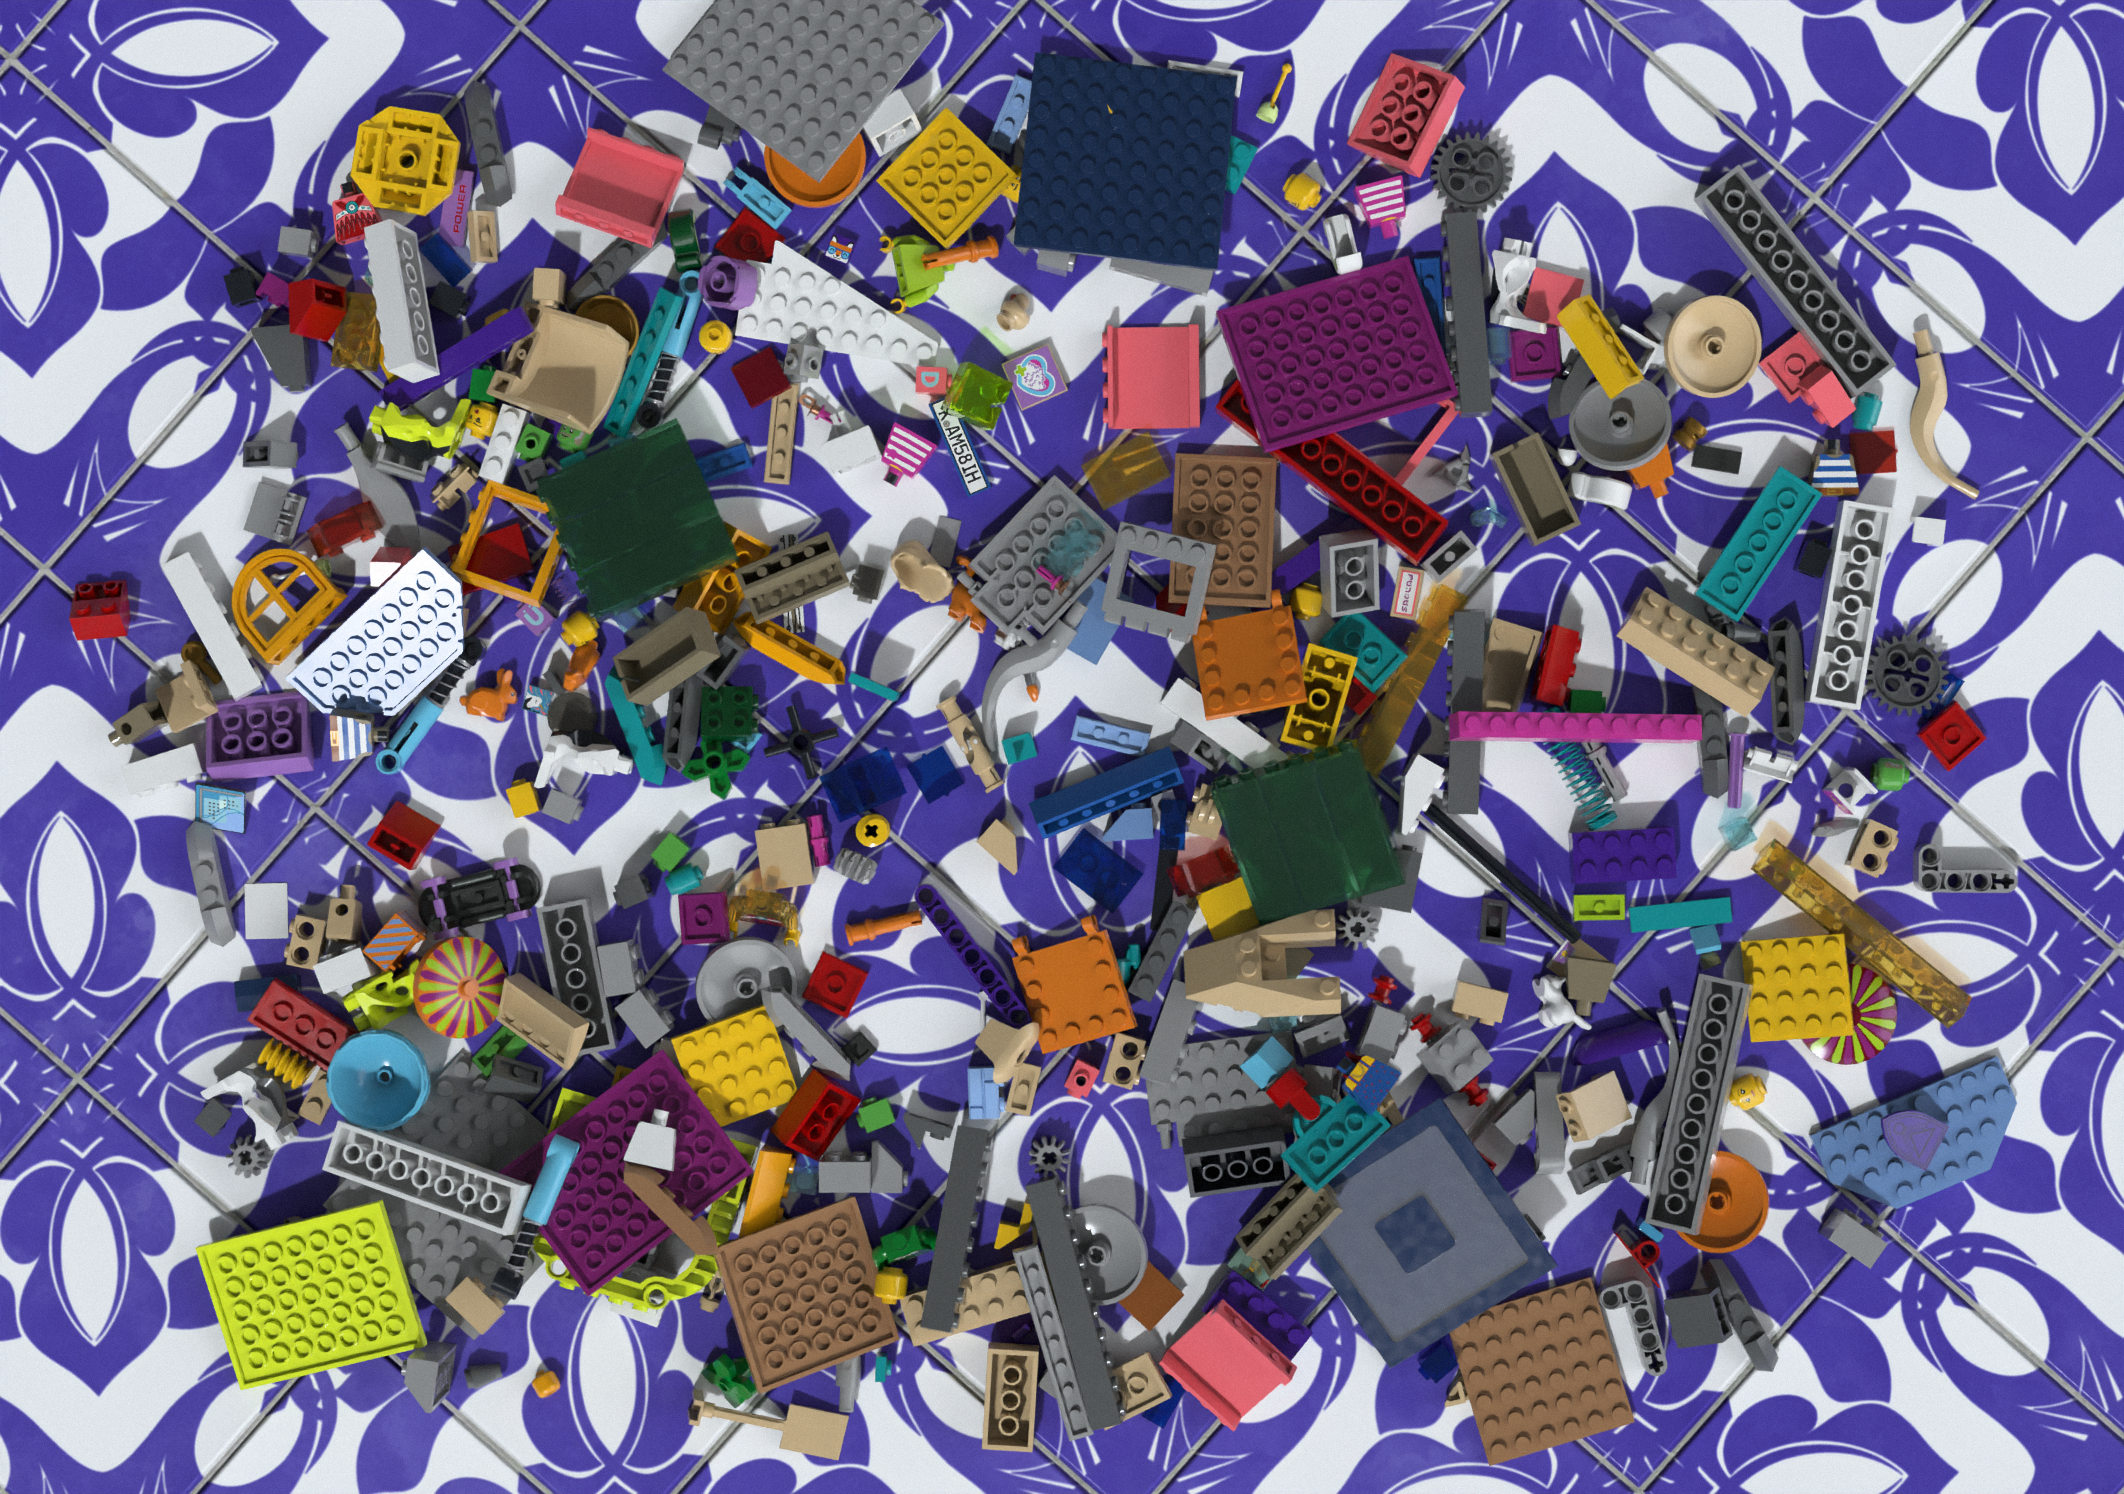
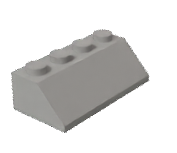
[401,1340,457,1413]

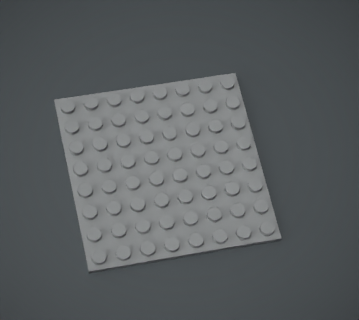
[662,0,945,183]
[323,1052,549,1340]

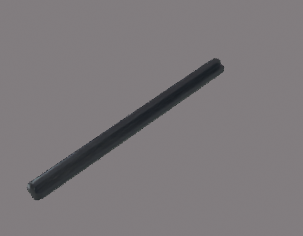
[1423,803,1581,944]

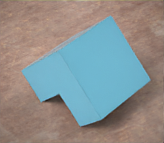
[1240,1036,1294,1089]

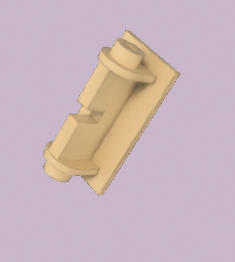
[429,461,479,511]

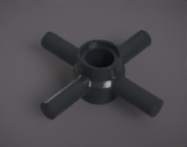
[763,705,839,780]

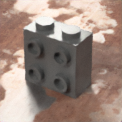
[1664,1286,1733,1349]

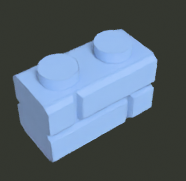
[967,1065,1005,1119]

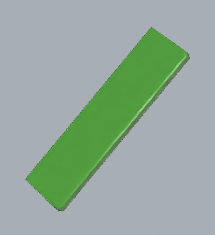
[472,986,547,1077]

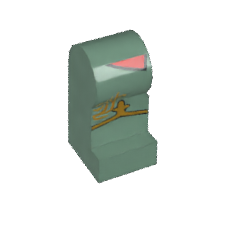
[1226,1245,1272,1291]

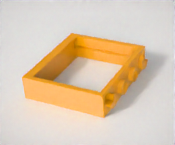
[450,480,576,608]

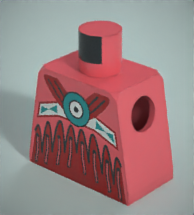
[332,182,383,246]

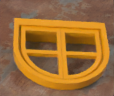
[232,548,348,665]

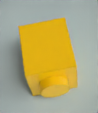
[506,778,543,818]

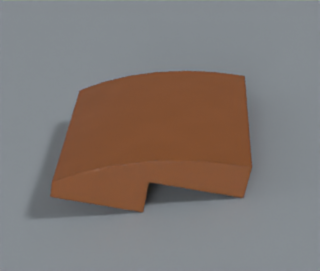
[1118,1260,1184,1331]

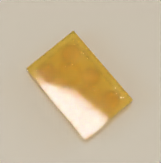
[330,292,382,372]
[1081,431,1171,511]

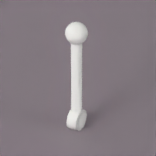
[978,991,988,1033]

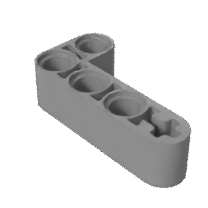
[1913,843,2018,893]
[1533,1072,1565,1174]
[1596,1277,1668,1376]

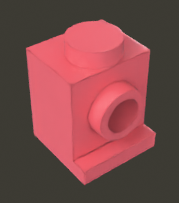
[1064,1057,1100,1099]

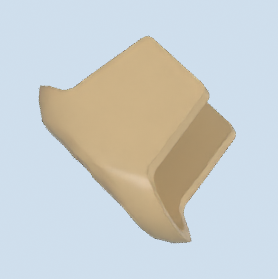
[975,1019,1040,1084]

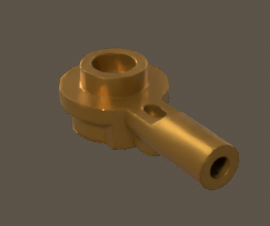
[181,641,222,685]

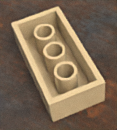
[982,1342,1039,1452]

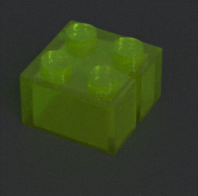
[940,362,1013,431]

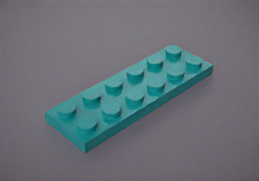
[1694,466,1822,622]

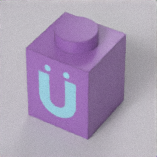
[515,602,557,636]

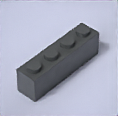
[1127,899,1196,1002]

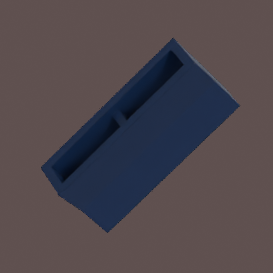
[234,974,303,1012]

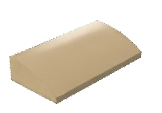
[1482,618,1544,712]
[497,973,589,1070]

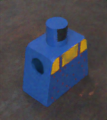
[1336,1055,1402,1116]

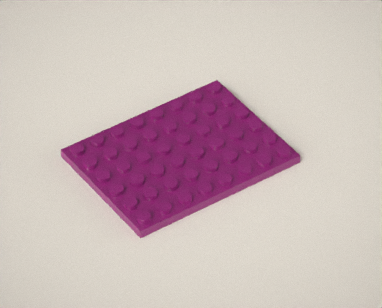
[1215,256,1458,453]
[498,1049,754,1297]

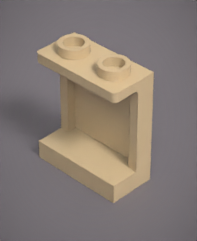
[755,819,815,891]
[1556,1071,1632,1142]

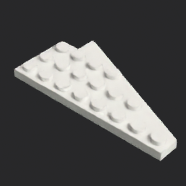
[735,240,939,367]

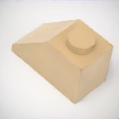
[976,819,1018,875]

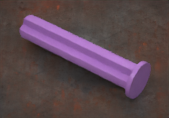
[1727,733,1748,809]

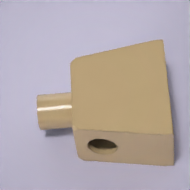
[326,885,363,944]

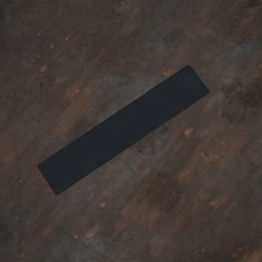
[1150,836,1179,930]

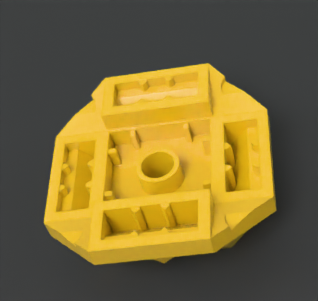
[350,106,461,216]

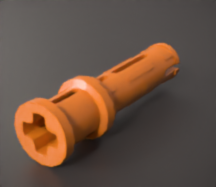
[921,236,999,270]
[844,909,922,946]

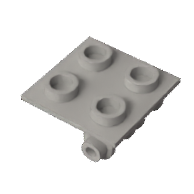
[243,482,307,546]

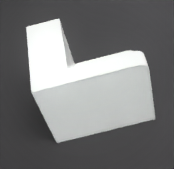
[1910,517,1946,547]

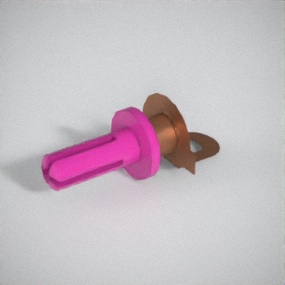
[799,394,841,425]
[1036,565,1072,603]

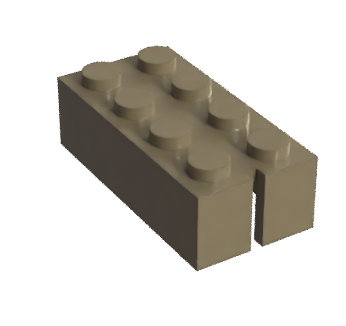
[1489,432,1581,548]
[612,607,721,706]

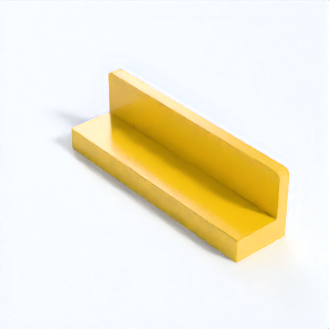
[1557,294,1644,399]

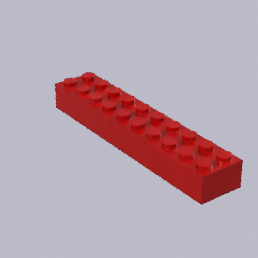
[1215,378,1449,566]

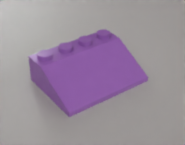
[206,691,314,782]

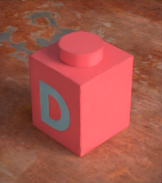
[915,366,952,395]

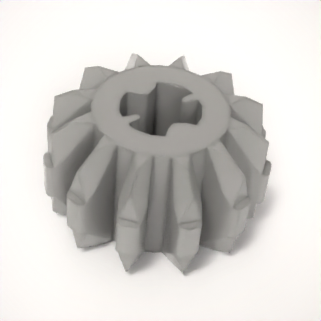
[833,848,877,885]
[1335,907,1379,950]
[226,1135,271,1178]
[1028,1135,1071,1178]

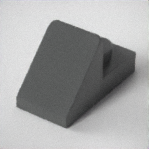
[1477,898,1508,946]
[903,1111,954,1150]

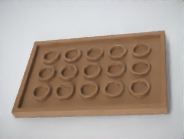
[1168,453,1277,608]

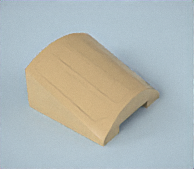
[486,301,629,434]

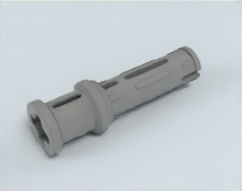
[1581,742,1628,802]

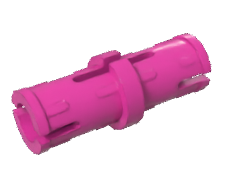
[806,814,831,867]

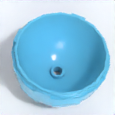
[326,1029,431,1132]

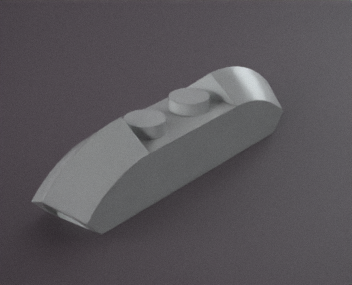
[186,821,236,947]
[761,986,851,1081]

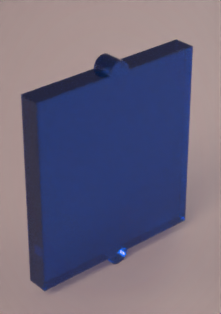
[906,745,964,804]

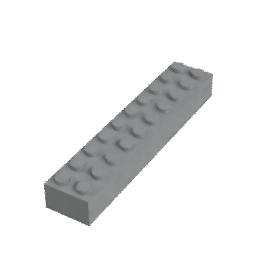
[1694,165,1897,399]
[1645,973,1753,1235]

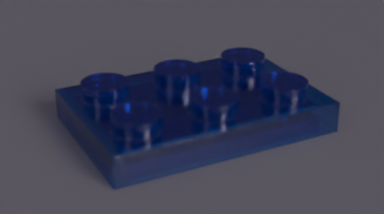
[1053,828,1143,914]

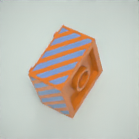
[362,911,428,971]

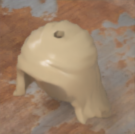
[891,540,955,603]

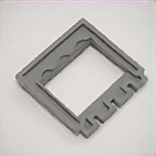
[1101,521,1217,643]

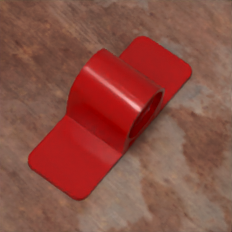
[1612,1229,1660,1288]

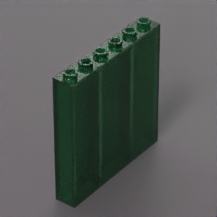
[536,418,740,623]
[1210,738,1406,925]

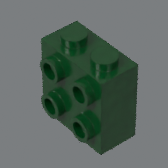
[701,686,759,742]

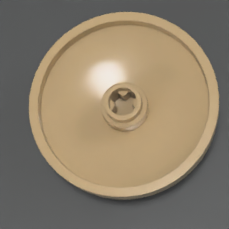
[1664,295,1762,398]

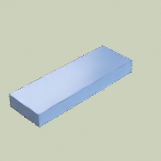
[987,74,1032,155]
[1071,715,1150,757]

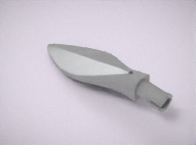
[334,422,421,556]

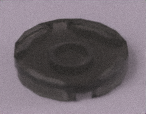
[547,692,599,732]

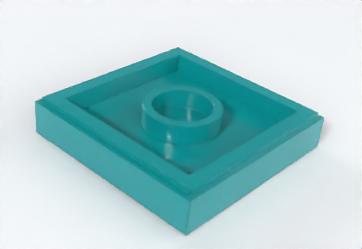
[848,672,901,702]

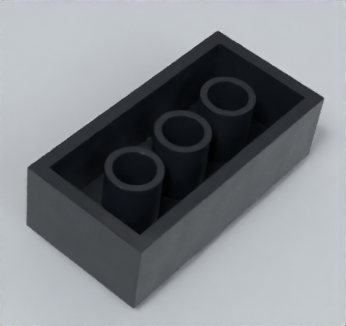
[1182,1125,1290,1198]

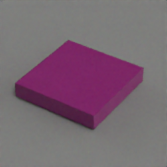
[1505,326,1562,383]
[678,891,730,945]

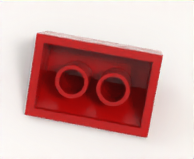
[1530,624,1582,707]
[770,1068,861,1162]

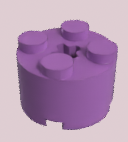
[698,256,758,310]

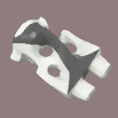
[200,1062,299,1150]

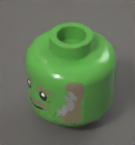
[556,424,594,453]
[1870,757,1910,791]

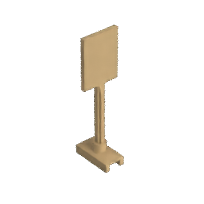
[687,1389,849,1460]

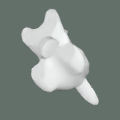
[1532,974,1592,1030]

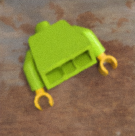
[879,235,955,314]

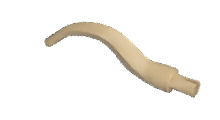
[1910,329,1980,500]

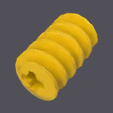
[855,814,890,847]
[257,1037,316,1089]

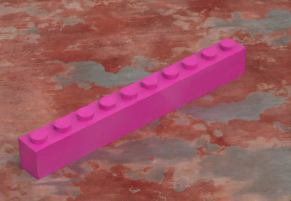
[1449,711,1702,744]

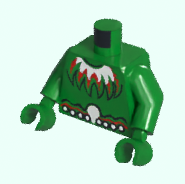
[872,1225,937,1271]

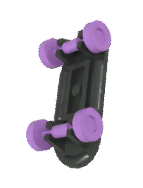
[418,857,541,941]

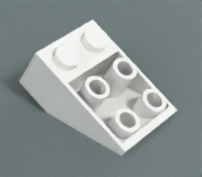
[1397,754,1445,836]

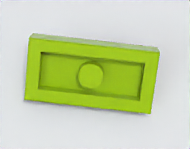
[1573,894,1625,921]

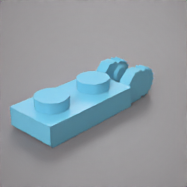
[723,167,792,230]

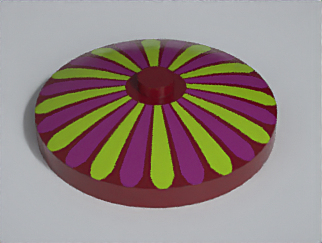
[1801,963,1897,1065]

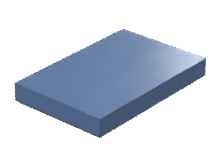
[1067,578,1134,665]

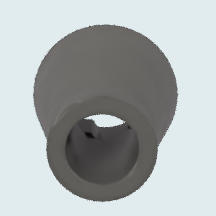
[1721,621,1761,645]
[464,1362,503,1390]

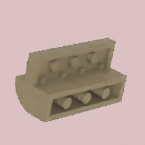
[734,531,851,625]
[1235,1174,1343,1280]

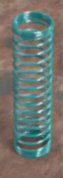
[1542,706,1618,831]

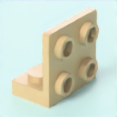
[155,660,219,733]

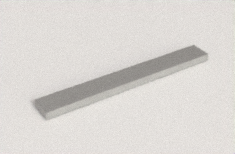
[1012,1243,1094,1441]

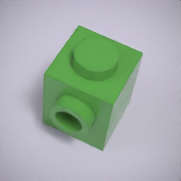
[515,423,554,462]
[856,1096,896,1133]

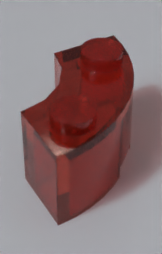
[306,500,383,559]
[1166,843,1244,898]

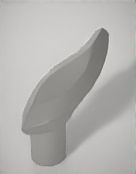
[1811,821,1859,837]

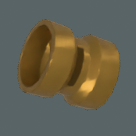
[1672,416,1708,452]

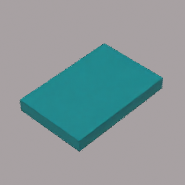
[1318,613,1408,693]

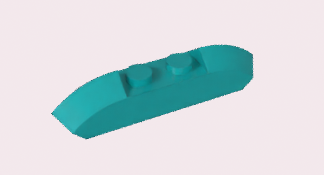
[604,666,666,786]

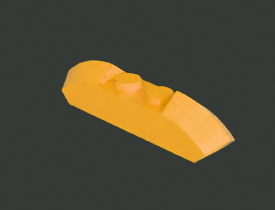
[732,611,845,685]

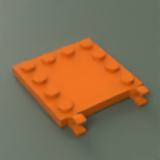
[1192,589,1308,721]
[1012,914,1138,1054]

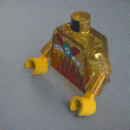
[728,889,801,947]

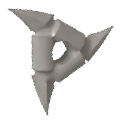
[1428,445,1476,494]

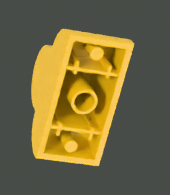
[1280,643,1358,755]

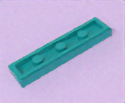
[1628,897,1732,933]

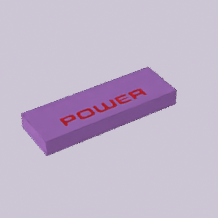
[437,169,475,248]

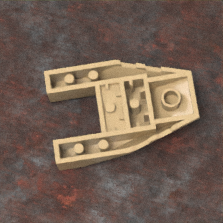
[1183,909,1341,1017]

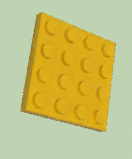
[876,107,1018,249]
[1741,933,1855,1042]
[671,1004,798,1127]

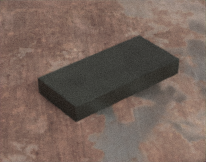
[1691,445,1742,475]

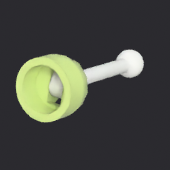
[270,558,331,584]

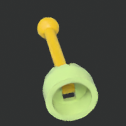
[1256,63,1292,123]

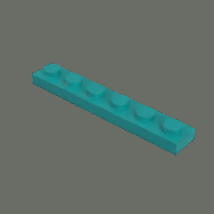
[603,287,683,438]

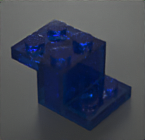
[819,746,908,823]

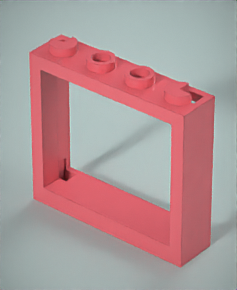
[1334,399,1459,485]

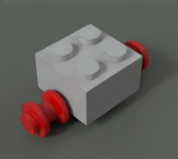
[1343,974,1408,1078]
[1410,1011,1494,1107]

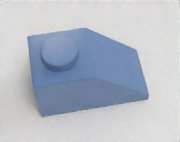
[1103,803,1154,842]

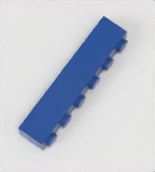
[1029,746,1184,840]

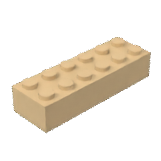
[1616,587,1775,717]
[900,1251,1057,1347]

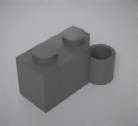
[697,105,742,150]

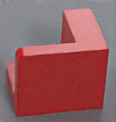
[1345,676,1377,716]

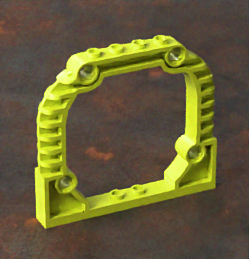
[524,1088,758,1313]

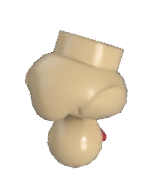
[996,293,1030,331]

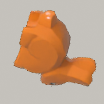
[563,640,601,692]
[459,668,518,721]

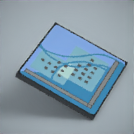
[195,782,246,834]

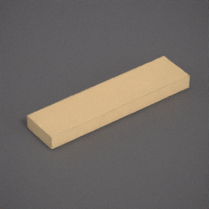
[764,383,799,485]

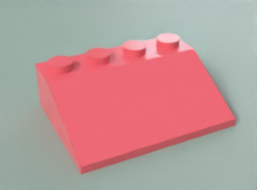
[1347,53,1465,178]

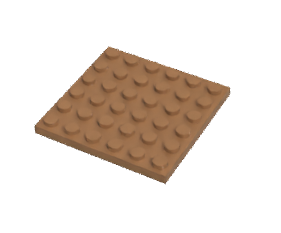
[714,1195,900,1394]
[1449,1276,1635,1466]

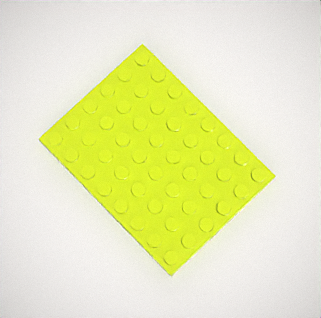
[195,1200,428,1390]

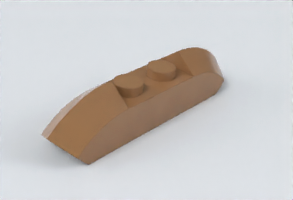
[624,1162,718,1255]

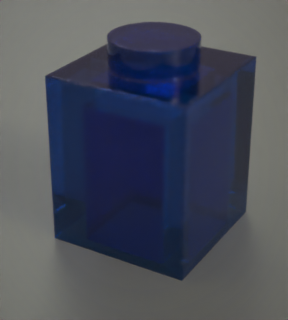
[1417,1341,1459,1383]

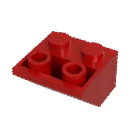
[288,278,347,342]
[69,580,130,641]
[367,800,441,870]

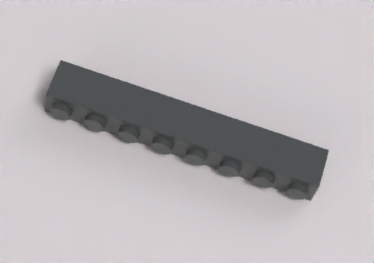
[1440,211,1493,418]
[1442,609,1485,815]
[920,1125,993,1334]

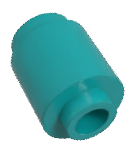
[1851,392,1883,431]
[664,863,704,895]

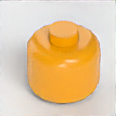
[532,1370,561,1398]

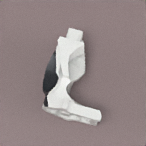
[1488,237,1547,334]
[534,728,635,788]

